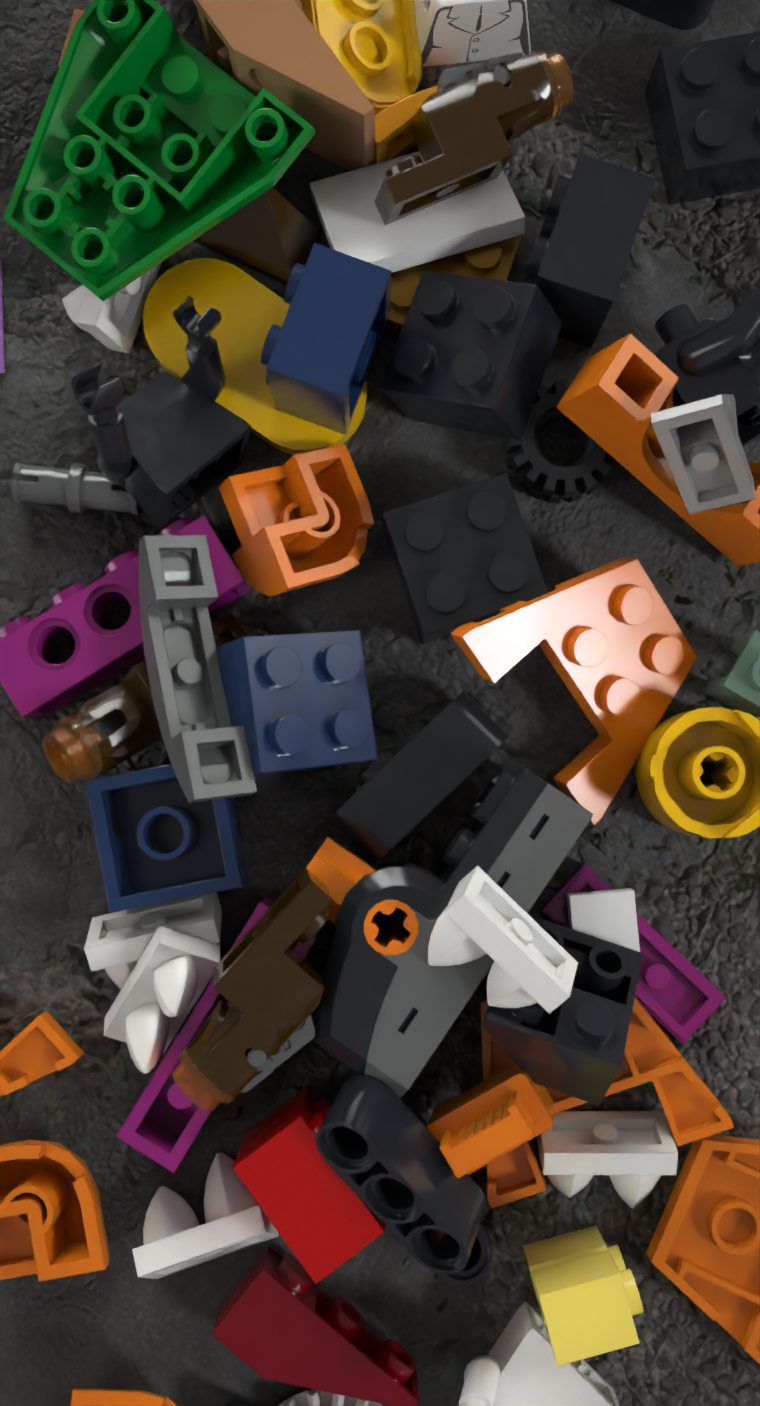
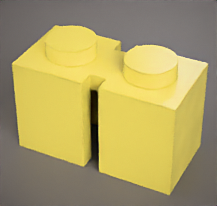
[523,1225,644,1366]

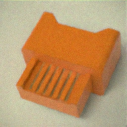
[427,1061,554,1179]

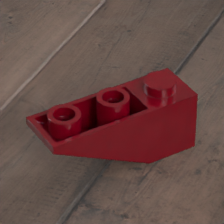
[211,1246,419,1406]

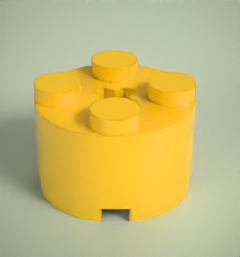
[634,707,760,839]

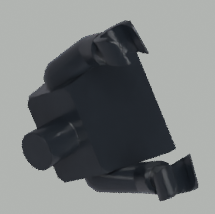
[655,285,760,447]
[71,296,251,530]

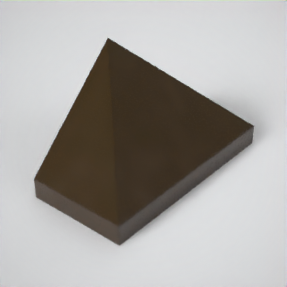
[194,187,321,285]

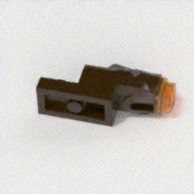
[374,50,573,225]
[42,614,247,783]
[172,868,332,1112]

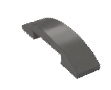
[138,535,257,803]

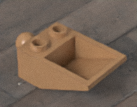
[193,0,375,171]

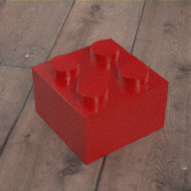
[232,1085,384,1284]

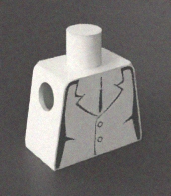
[414,0,531,67]

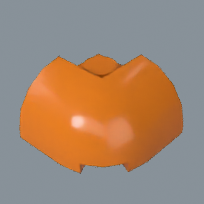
[218,444,374,596]
[0,1139,110,1282]

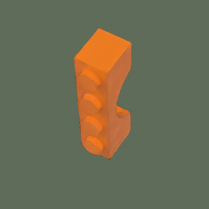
[556,333,760,567]

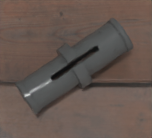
[11,462,143,515]

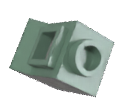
[704,630,760,720]

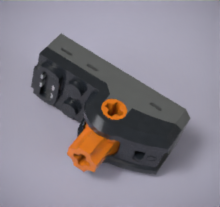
[306,760,594,1098]

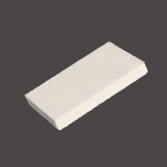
[309,151,525,273]

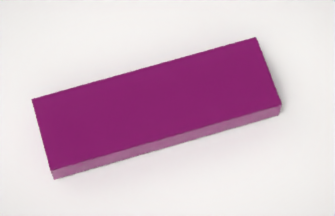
[540,863,726,1044]

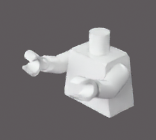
[459,1301,620,1406]

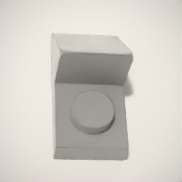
[651,394,756,514]

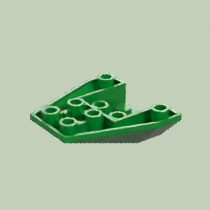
[3,0,316,301]

